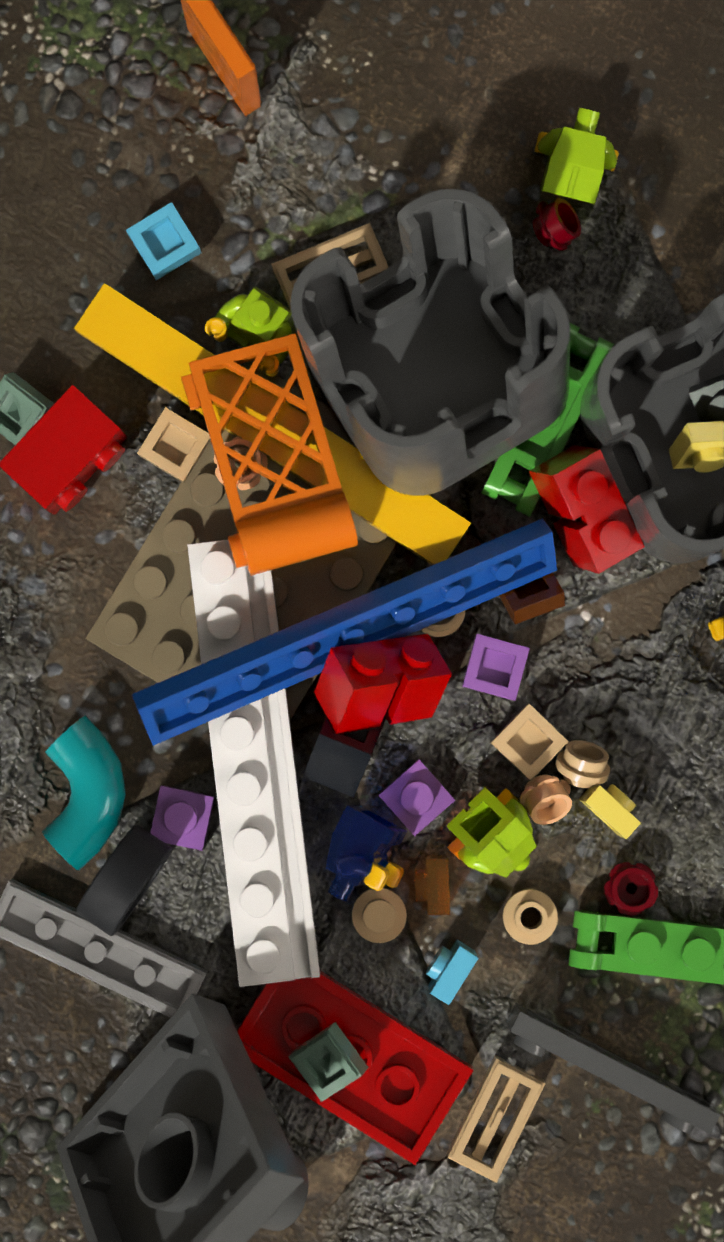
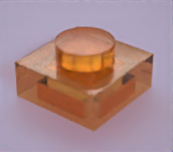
[414,854,450,915]

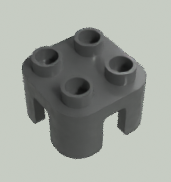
[290,189,570,496]
[580,294,724,564]

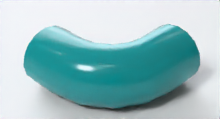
[42,715,126,871]

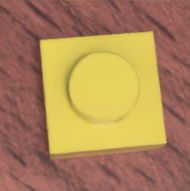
[669,421,724,473]
[579,784,641,840]

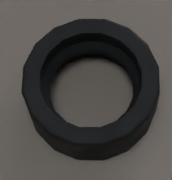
[76,825,172,936]

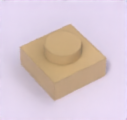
[137,407,210,483]
[490,703,569,781]

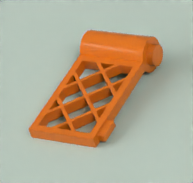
[181,333,358,576]

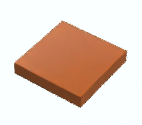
[181,0,261,116]

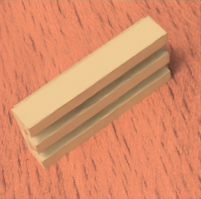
[271,223,389,310]
[447,1055,546,1183]

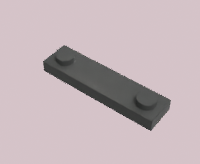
[506,1003,721,1135]

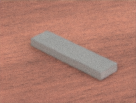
[0,879,208,1018]

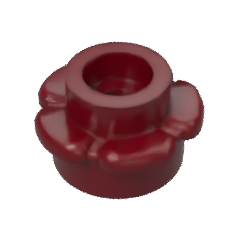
[532,198,581,251]
[604,862,658,916]

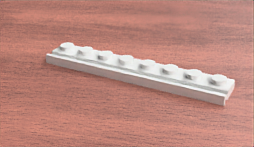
[187,540,320,987]

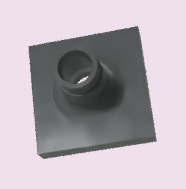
[57,993,309,1242]

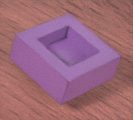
[462,634,530,701]
[378,759,455,836]
[150,785,215,851]

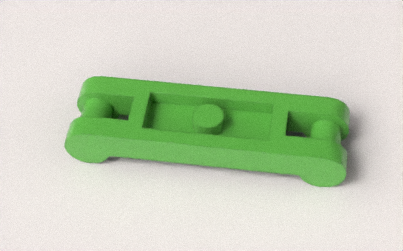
[481,322,614,517]
[568,910,724,985]

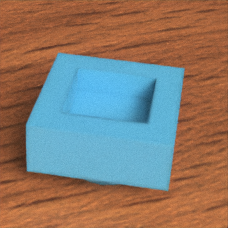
[126,202,202,280]
[426,939,479,1005]

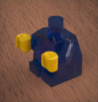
[326,805,407,902]

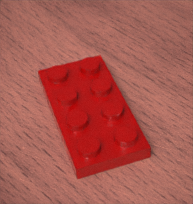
[237,971,474,1166]

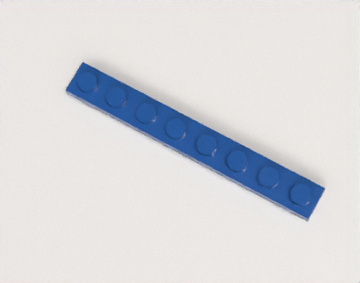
[131,518,557,746]

